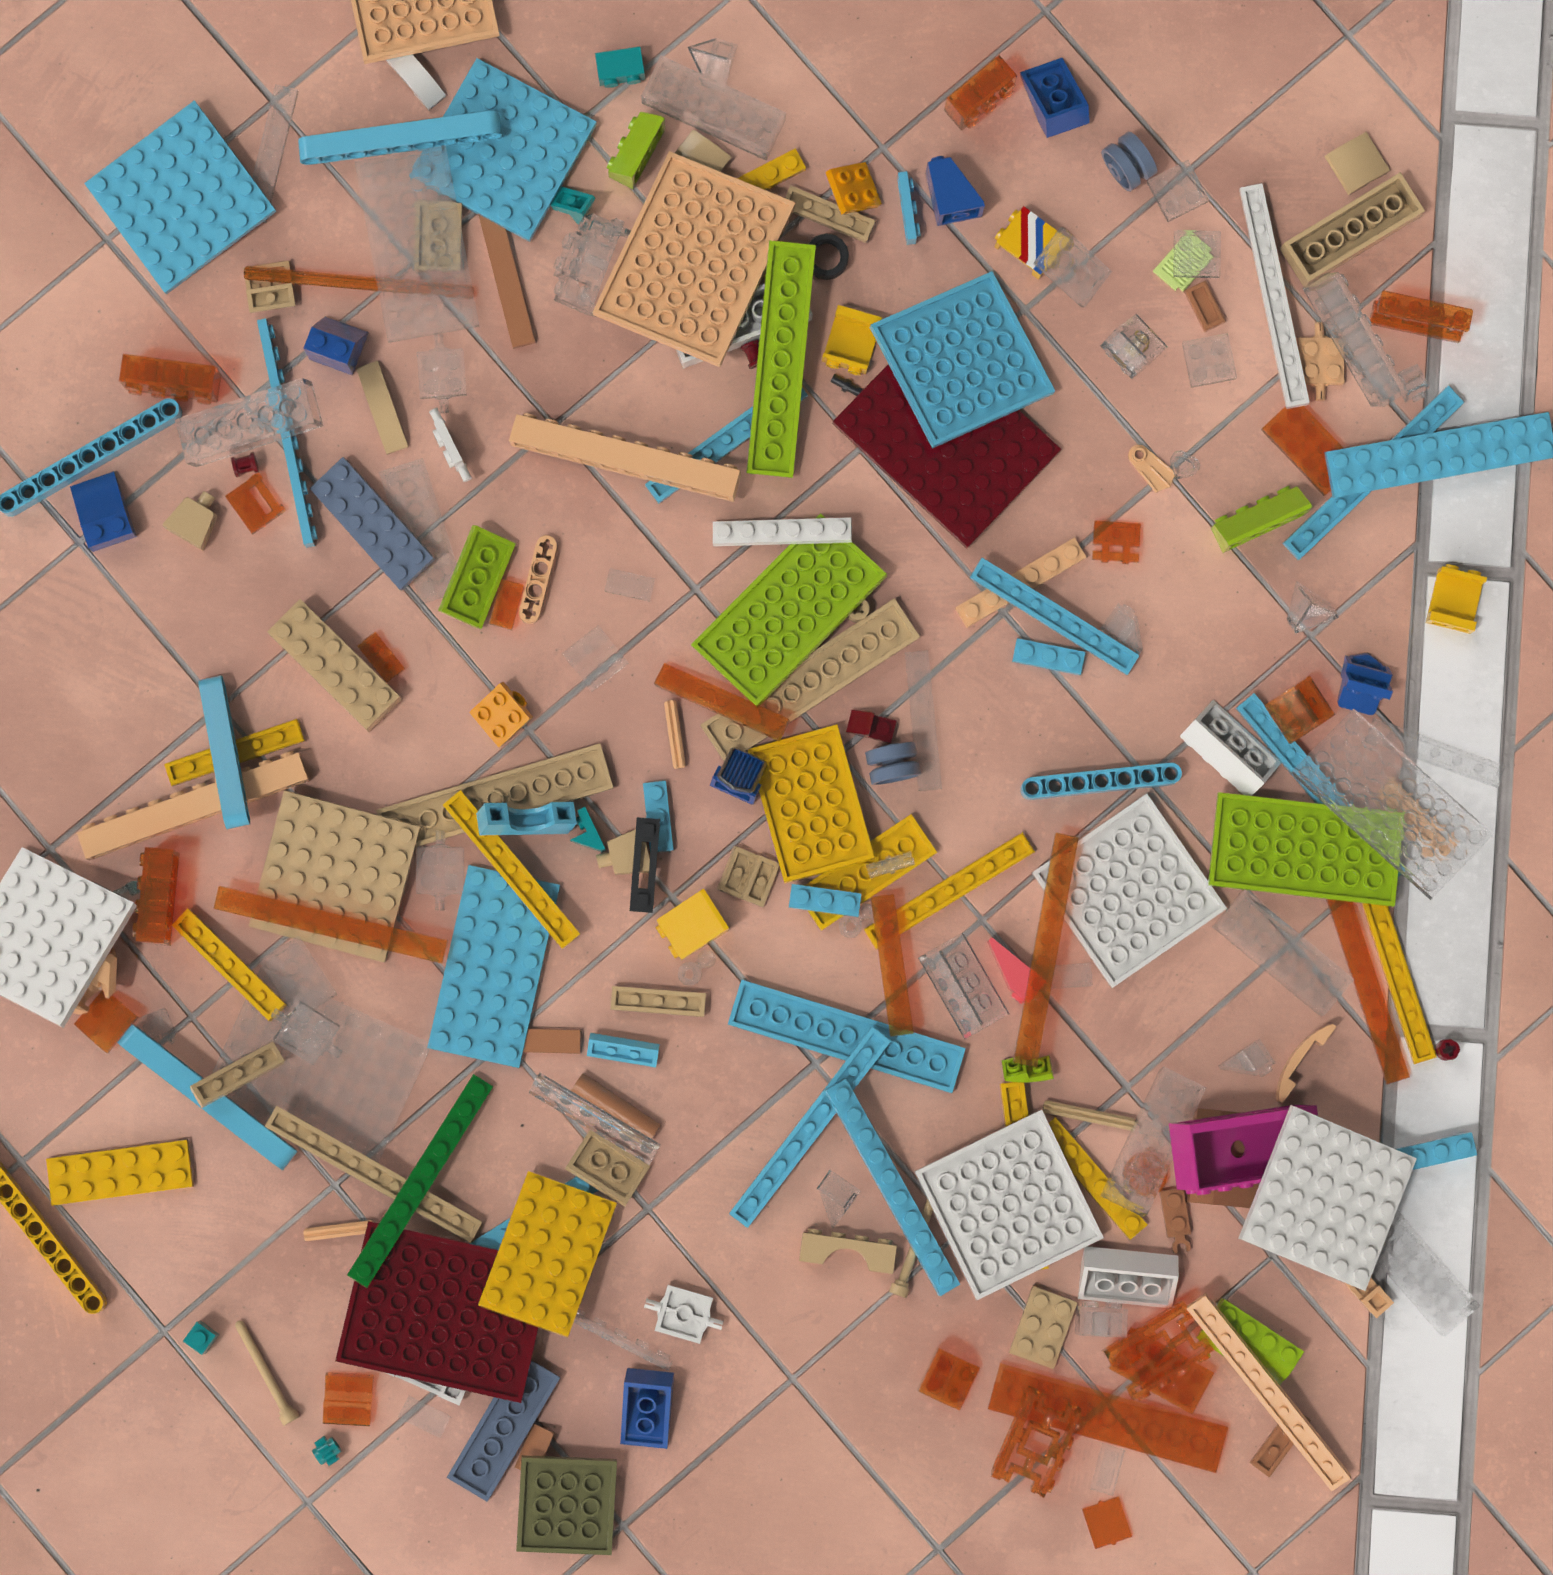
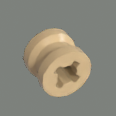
[848,600,869,623]

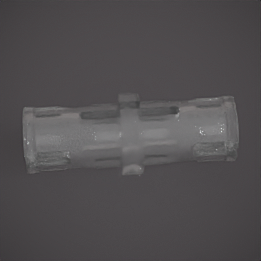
[866,851,915,879]

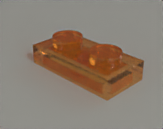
[489,579,524,630]

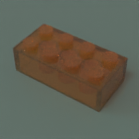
[119,354,222,405]
[132,847,180,946]

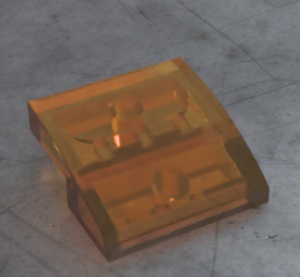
[74,990,138,1053]
[323,1372,374,1426]

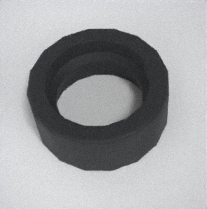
[809,233,849,280]

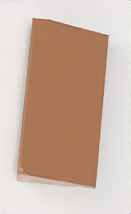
[515,1423,555,1470]

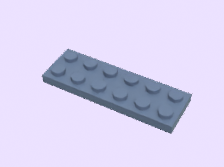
[309,457,435,590]
[447,1360,560,1502]

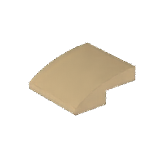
[675,130,731,172]
[1324,132,1390,195]
[243,261,296,313]
[717,846,779,907]

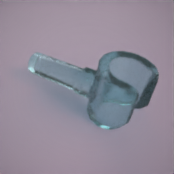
[113,881,143,896]

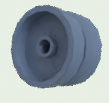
[1101,131,1157,192]
[865,742,921,785]

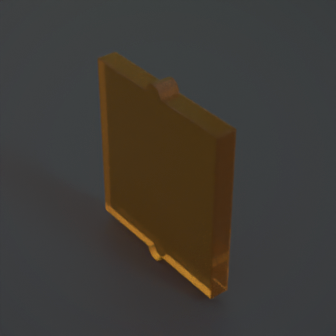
[1082,1496,1132,1549]

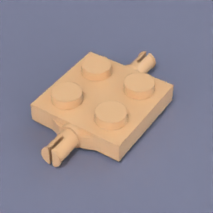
[1296,322,1344,401]

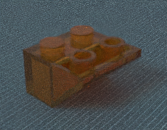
[1264,676,1335,744]
[917,1347,980,1410]

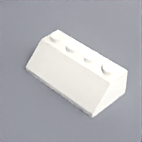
[1180,700,1281,796]
[1078,1246,1179,1309]

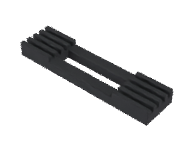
[629,817,660,913]

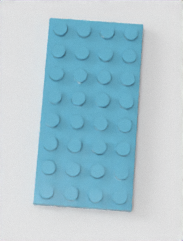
[427,865,560,1068]

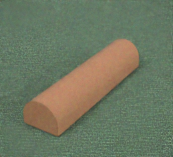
[570,1073,661,1144]

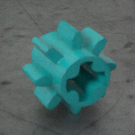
[312,1436,342,1466]

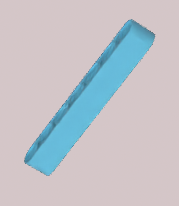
[198,675,250,830]
[1020,763,1182,800]

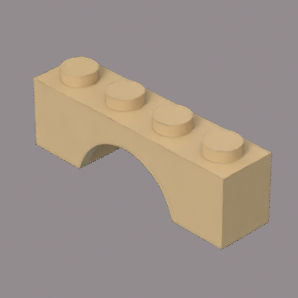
[799,1228,897,1274]

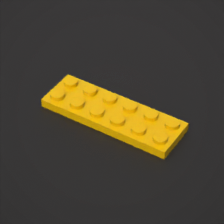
[805,814,937,931]
[46,1140,194,1206]

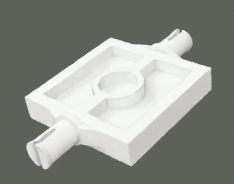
[429,408,472,482]
[644,1285,724,1344]

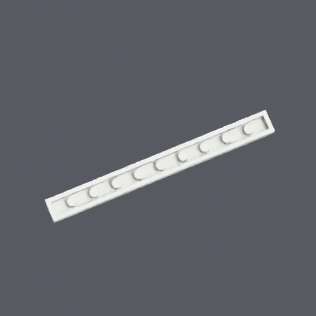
[1239,183,1310,409]

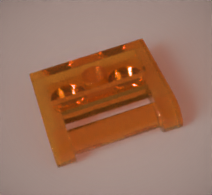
[225,472,286,535]

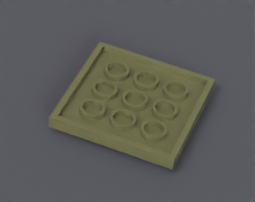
[516,1455,617,1555]

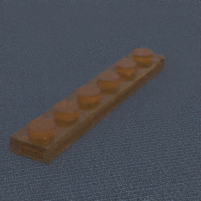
[654,663,790,742]
[870,894,914,1037]

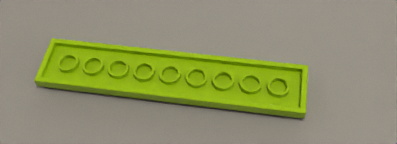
[746,240,816,478]

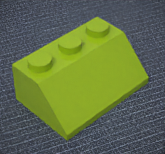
[607,112,665,189]

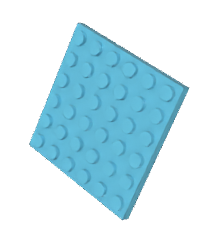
[409,58,597,242]
[84,100,277,294]
[870,271,1055,448]

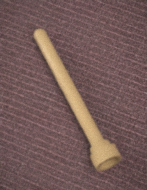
[889,1199,933,1298]
[235,1321,300,1426]

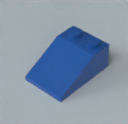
[1020,58,1089,138]
[70,471,137,552]
[620,1368,674,1449]

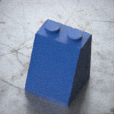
[925,156,985,226]
[303,316,369,376]

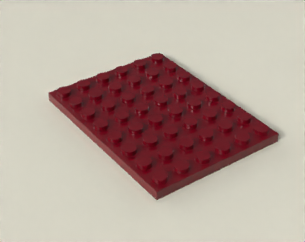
[832,364,1061,549]
[335,1221,539,1403]

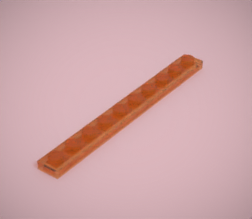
[1013,833,1079,1068]
[214,885,448,963]
[1326,899,1410,1084]

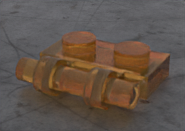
[1092,520,1141,564]

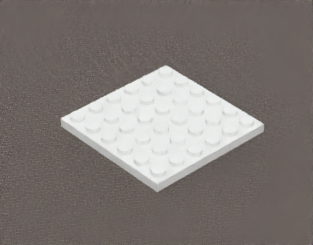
[1032,794,1227,988]
[0,847,137,1028]
[1238,1105,1417,1291]
[914,1110,1104,1300]

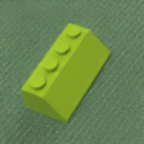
[1211,486,1313,553]
[1196,1298,1304,1385]

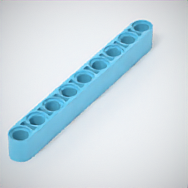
[298,111,502,165]
[0,398,182,517]
[117,1024,298,1170]

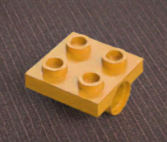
[825,162,882,215]
[469,682,533,747]

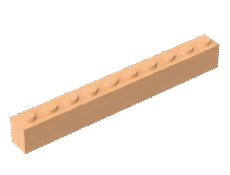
[509,413,741,502]
[76,751,310,861]

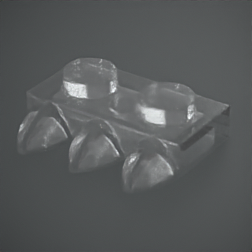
[121,1008,175,1045]

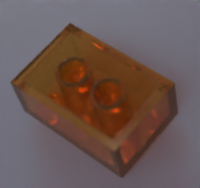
[944,55,1017,131]

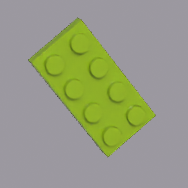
[438,525,516,629]

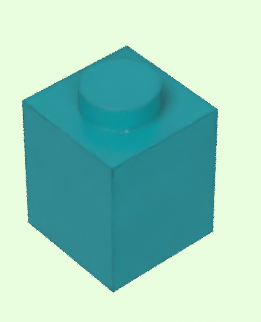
[183,1320,219,1355]

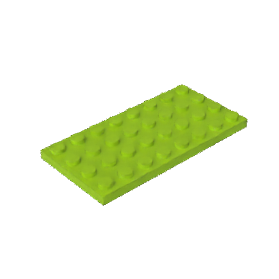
[691,513,887,708]
[1208,792,1404,907]

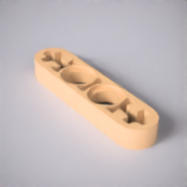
[519,535,557,624]

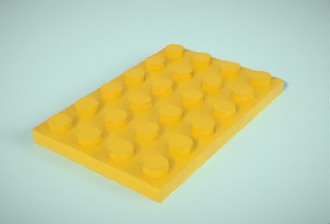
[748,724,875,884]
[478,1171,617,1338]

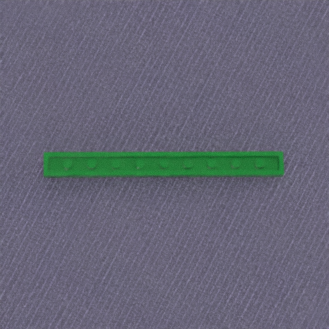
[346,1074,493,1288]

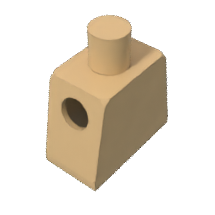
[163,491,217,551]
[596,829,650,875]

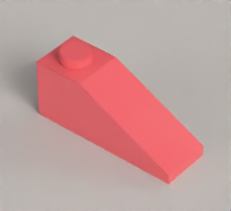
[987,937,1046,1004]

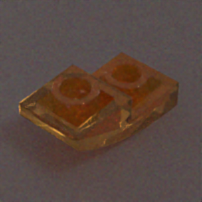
[357,631,405,683]

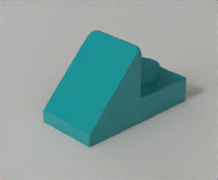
[550,187,596,225]
[570,807,606,852]

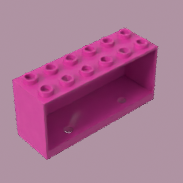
[1169,1104,1318,1195]

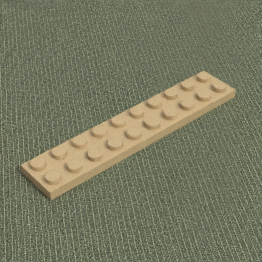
[700,598,920,761]
[376,744,614,848]

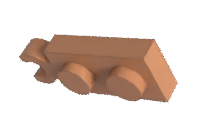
[1159,1188,1191,1254]

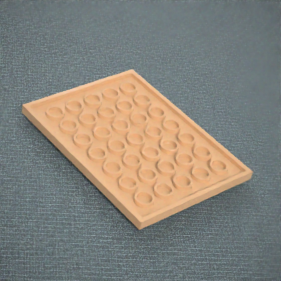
[593,151,796,367]

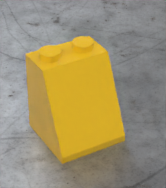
[655,888,729,961]

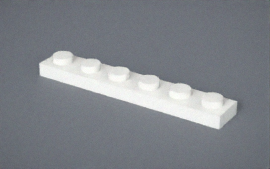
[713,517,852,546]

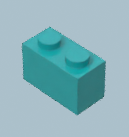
[595,47,645,88]

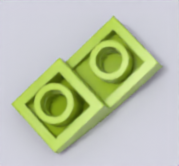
[1001,1055,1054,1082]

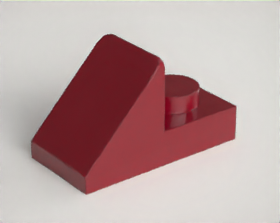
[846,710,897,744]

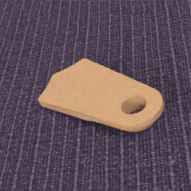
[1128,445,1176,493]

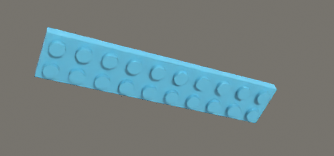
[1324,412,1553,498]
[728,979,966,1093]

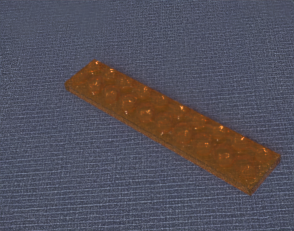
[987,1363,1228,1473]

